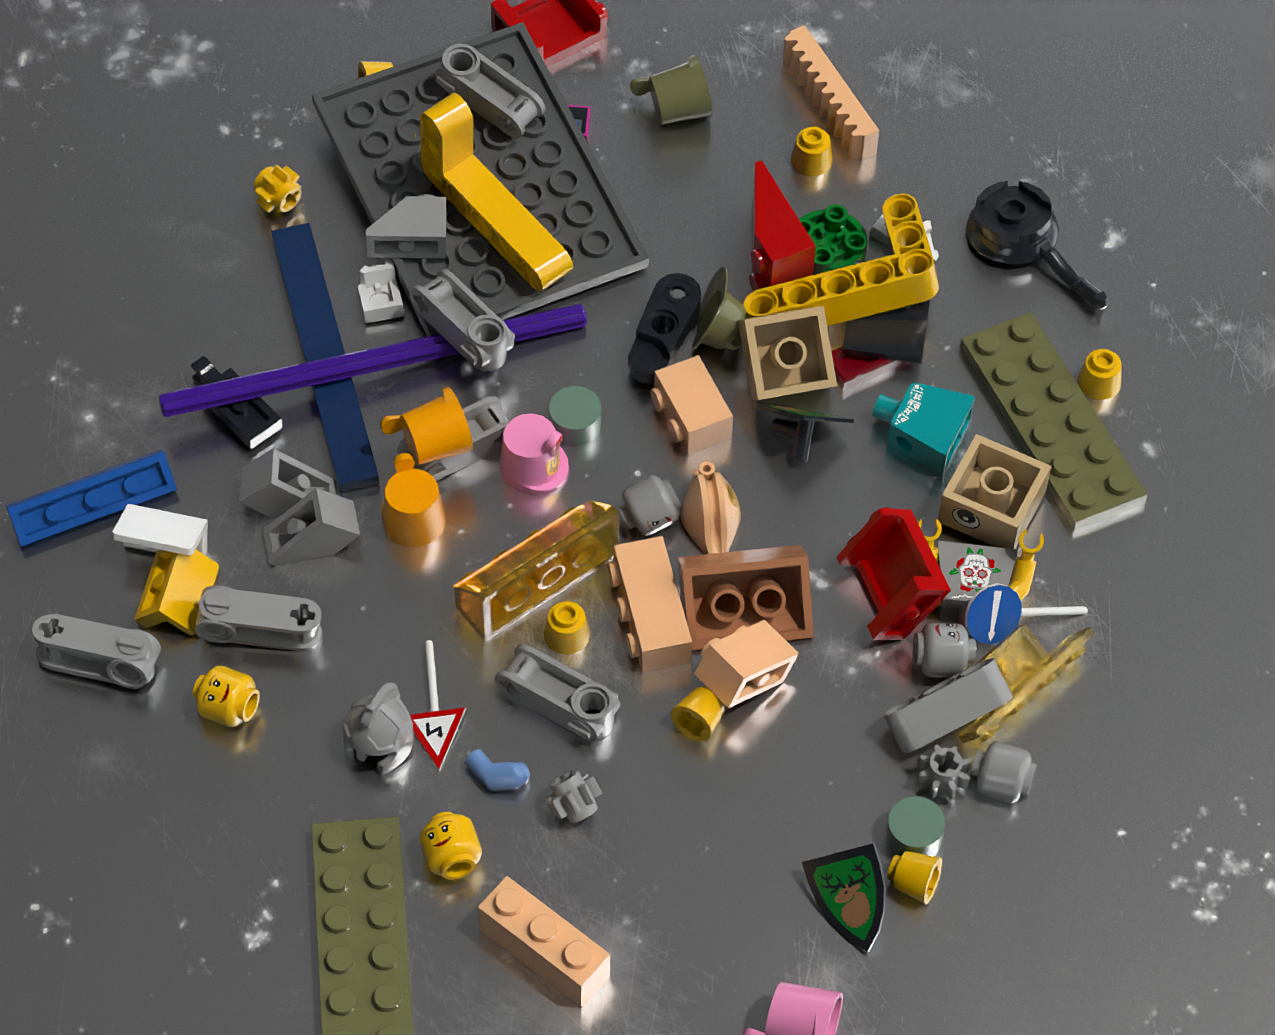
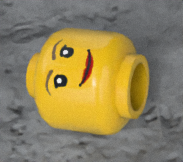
[192,666,260,727]
[419,812,482,880]

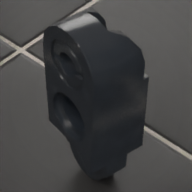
[628,273,701,383]

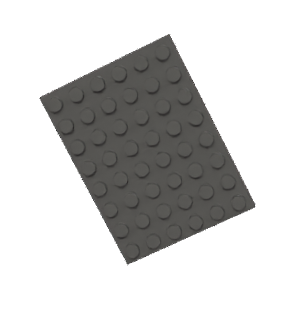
[312,22,649,336]

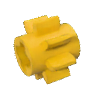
[254,165,302,213]

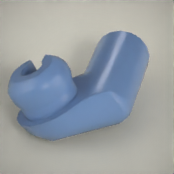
[465,749,530,791]

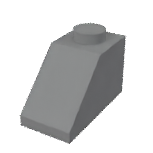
[366,194,446,258]
[239,448,336,518]
[263,488,360,566]

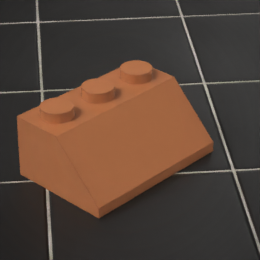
[677,545,814,650]

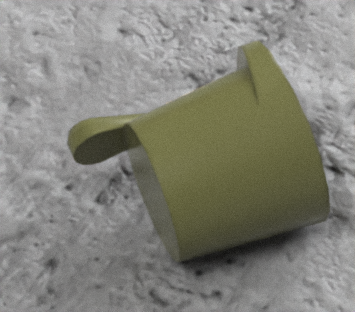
[630,54,713,125]

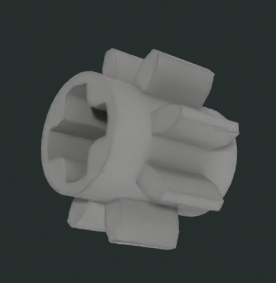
[917,744,971,800]
[545,769,602,823]

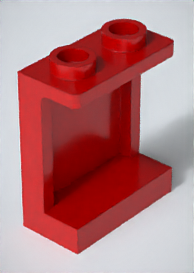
[490,0,609,67]
[836,507,951,640]

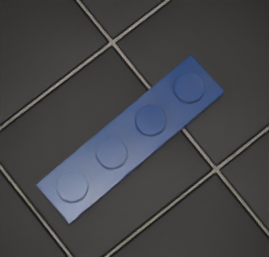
[5,449,177,546]

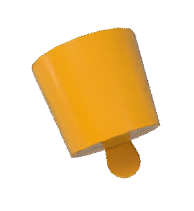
[380,387,473,465]
[381,453,446,548]

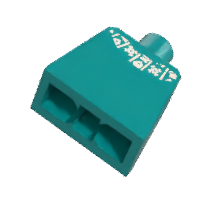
[872,382,975,477]

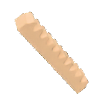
[783,25,879,160]

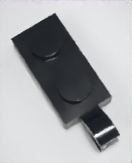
[191,356,282,449]

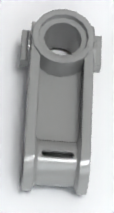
[435,43,546,138]
[410,269,515,371]
[397,396,510,481]
[194,586,322,651]
[32,614,161,689]
[494,644,621,741]

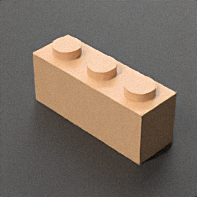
[607,536,692,673]
[478,876,610,1008]

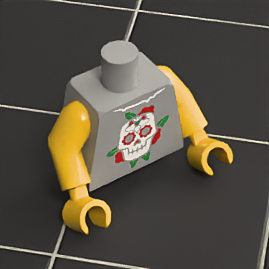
[917,519,1044,639]

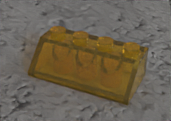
[454,500,619,642]

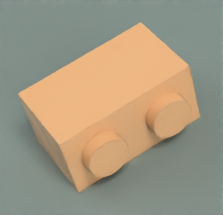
[651,355,733,455]
[694,620,799,708]

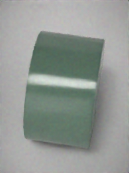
[549,386,602,446]
[886,796,945,856]

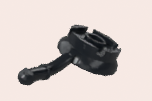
[966,181,1109,310]

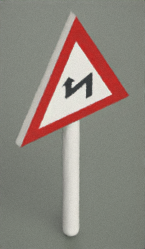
[410,640,466,771]

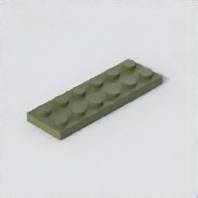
[960,312,1148,531]
[312,816,413,1035]

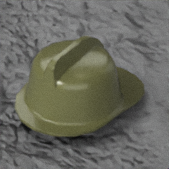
[692,267,746,350]

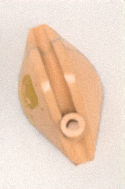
[680,461,741,554]

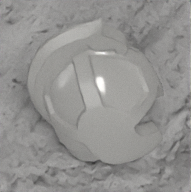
[343,682,414,774]

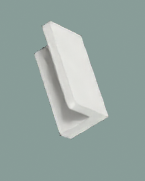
[112,504,208,555]

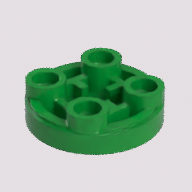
[799,204,868,275]

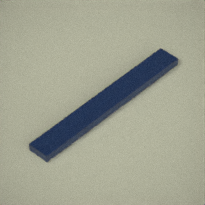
[271,223,380,492]

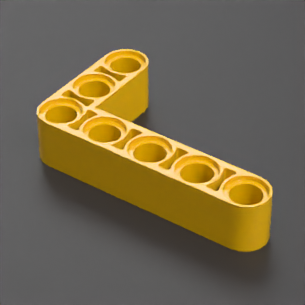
[420,93,573,292]
[743,193,939,327]

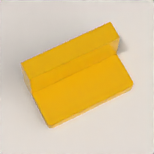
[134,549,219,636]

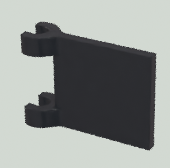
[842,260,930,364]

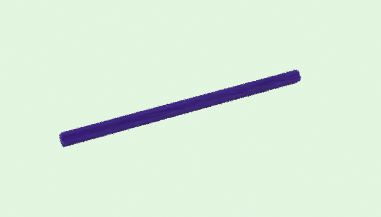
[159,304,587,417]

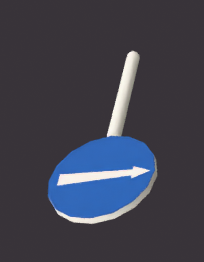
[965,583,1088,645]

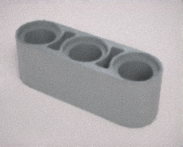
[883,658,1013,753]

